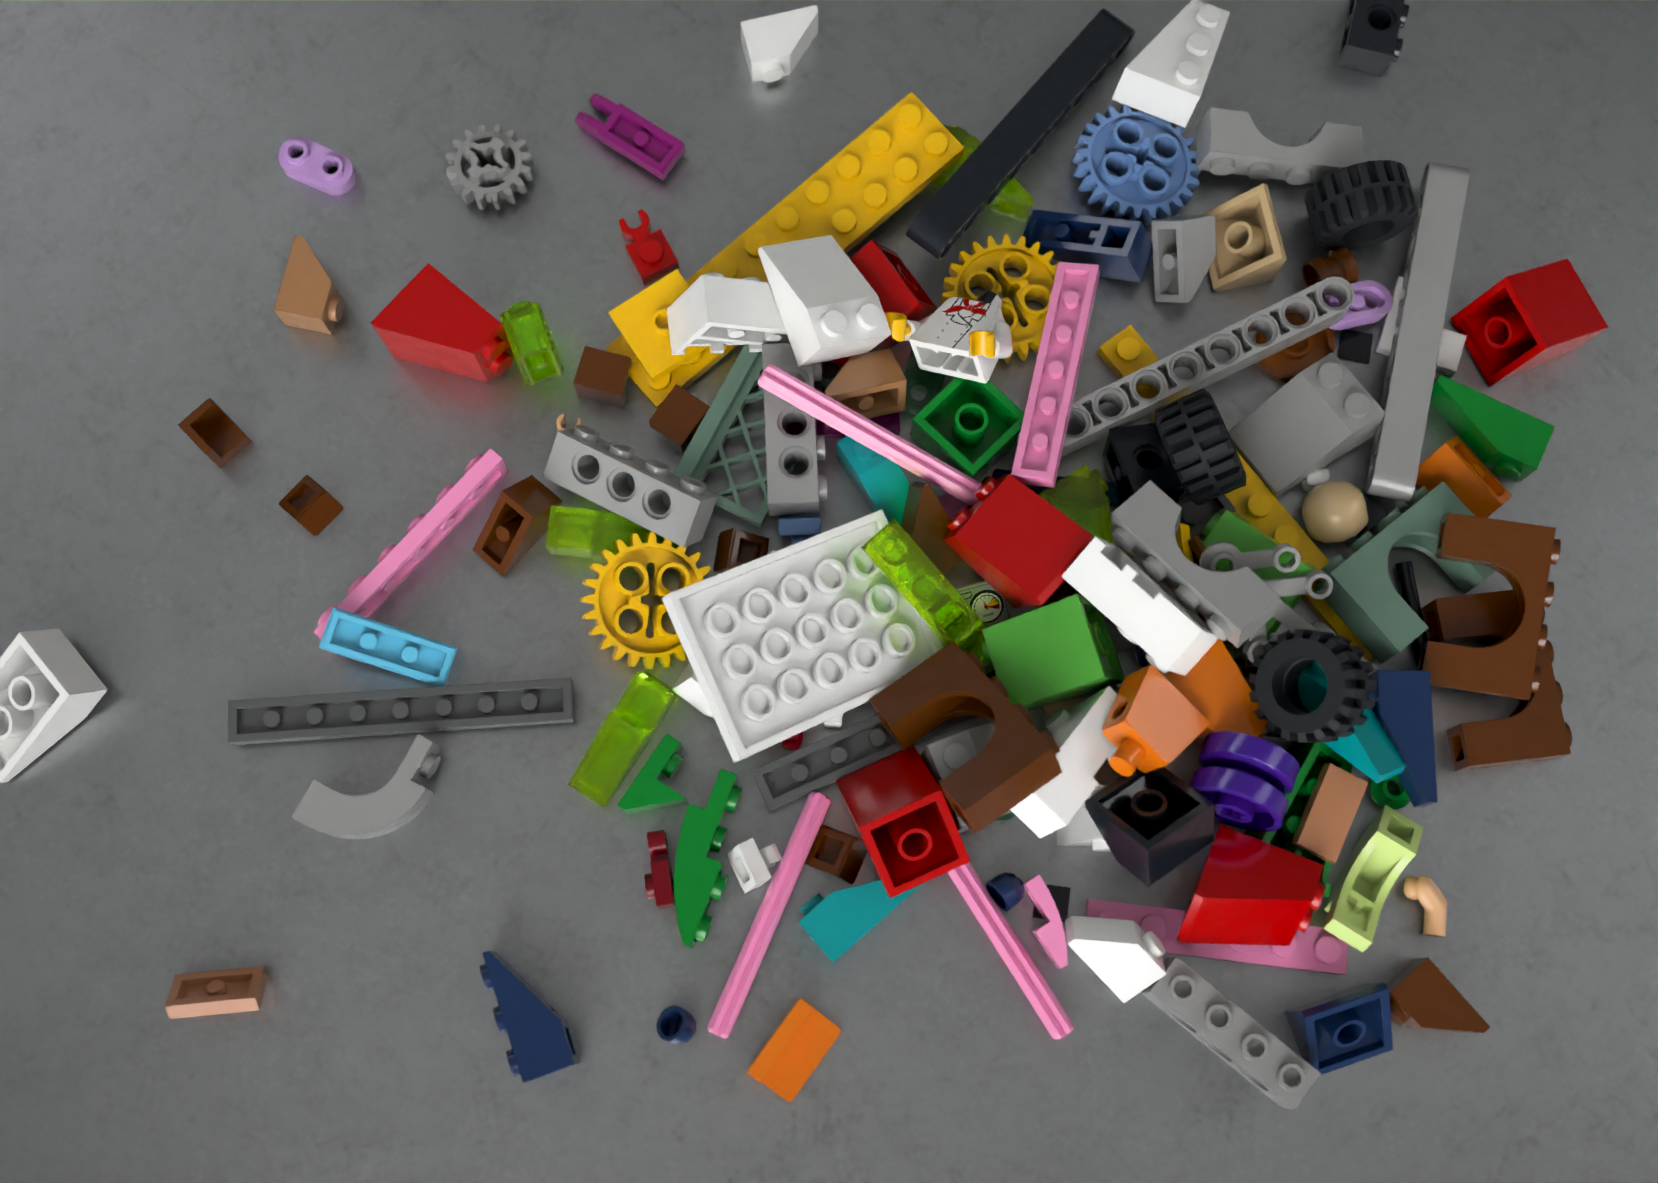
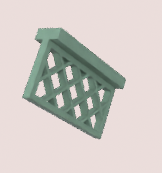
[673,345,832,527]

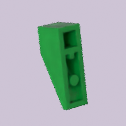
[1430,375,1555,481]

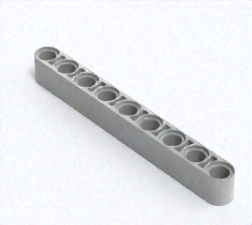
[1366,162,1470,502]
[1016,276,1355,458]

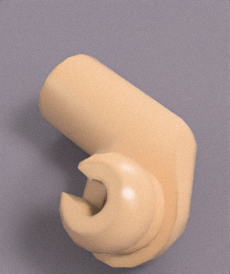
[1404,875,1447,937]

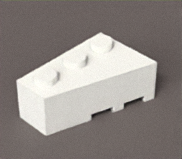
[1112,0,1230,128]
[667,272,790,355]
[1061,536,1219,676]
[1010,686,1117,838]

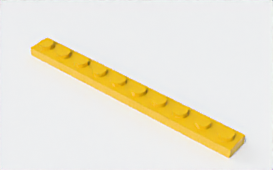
[1097,324,1374,661]

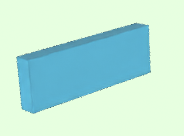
[318,607,457,686]

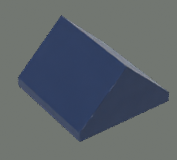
[1285,982,1393,1075]

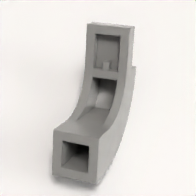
[291,734,441,840]

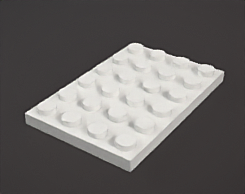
[662,510,944,762]

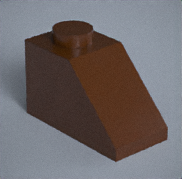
[473,475,563,576]
[897,481,963,583]
[1386,957,1490,1033]

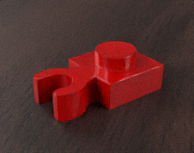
[619,209,679,285]

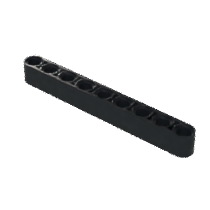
[906,8,1135,260]

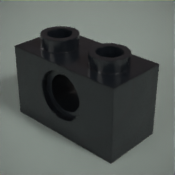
[1336,0,1409,76]
[1102,423,1184,505]

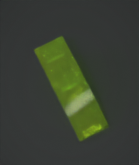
[546,505,678,569]
[568,670,678,807]

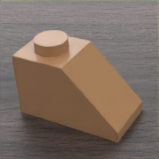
[274,236,344,334]
[824,348,907,428]

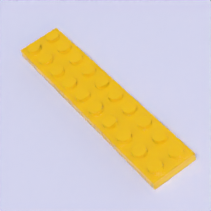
[605,92,965,409]

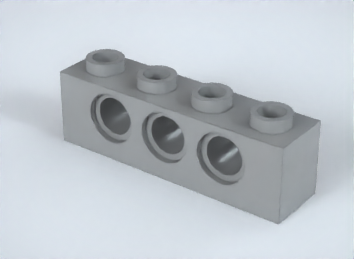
[762,343,827,516]
[543,425,718,547]
[1140,957,1321,1110]

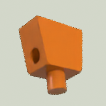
[1102,664,1210,776]

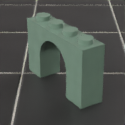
[1313,481,1496,665]

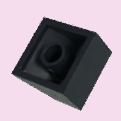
[1085,766,1214,887]

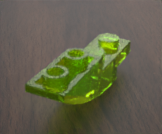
[861,519,986,661]

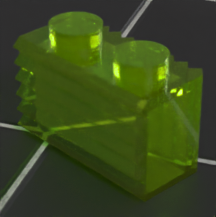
[500,301,564,386]

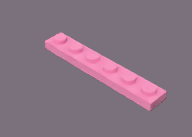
[1011,262,1100,488]
[313,448,509,639]
[1085,899,1348,975]

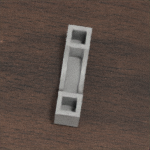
[1196,107,1363,185]
[1111,480,1280,648]

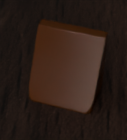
[278,475,343,536]
[713,528,769,573]
[805,824,867,884]

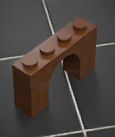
[1418,513,1561,700]
[1422,590,1572,772]
[869,641,1062,835]

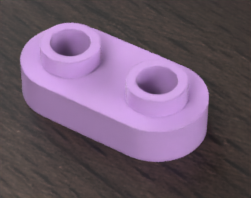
[278,137,356,196]
[1322,280,1393,330]

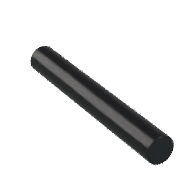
[1395,561,1428,671]

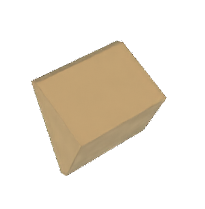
[1201,183,1287,291]

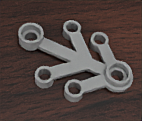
[1199,541,1336,663]

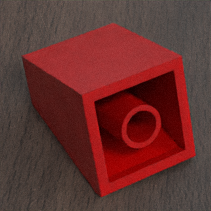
[832,240,938,367]
[1450,258,1608,387]
[371,263,515,383]
[942,474,1094,608]
[836,745,970,898]
[1176,825,1326,946]

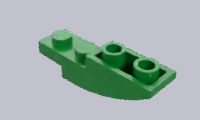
[674,769,743,949]

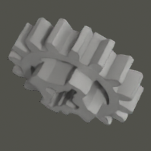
[445,123,534,210]

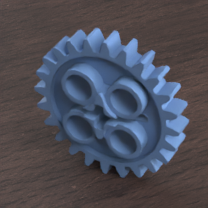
[1072,104,1201,227]

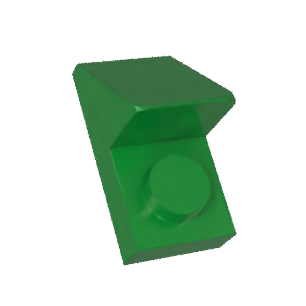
[617,733,687,815]

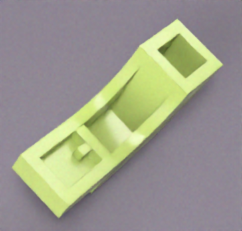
[1323,805,1424,952]

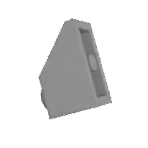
[1151,215,1216,303]

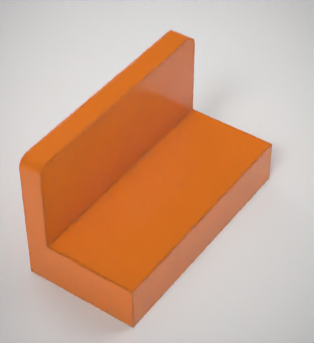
[1416,435,1512,518]
[747,998,841,1102]

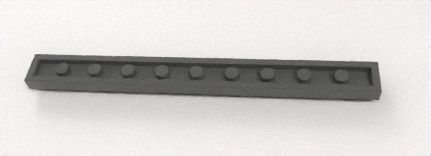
[752,615,1136,812]

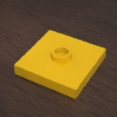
[608,269,710,383]

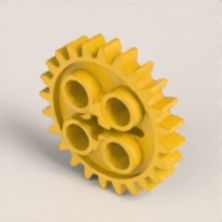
[941,234,1058,363]
[580,531,711,669]

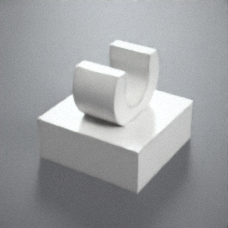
[726,838,782,894]

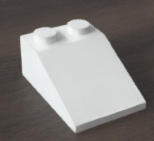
[758,235,892,367]
[0,628,108,783]

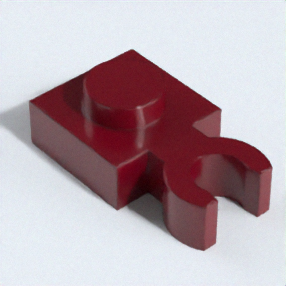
[644,830,675,909]

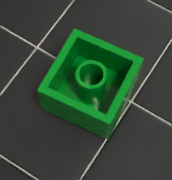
[910,377,1024,481]

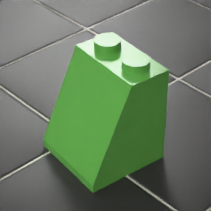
[1202,510,1319,640]
[981,594,1125,711]

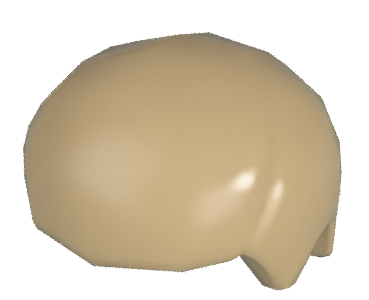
[1302,481,1369,543]

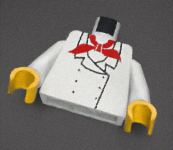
[884,290,1013,383]

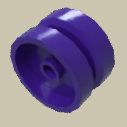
[1189,731,1300,832]

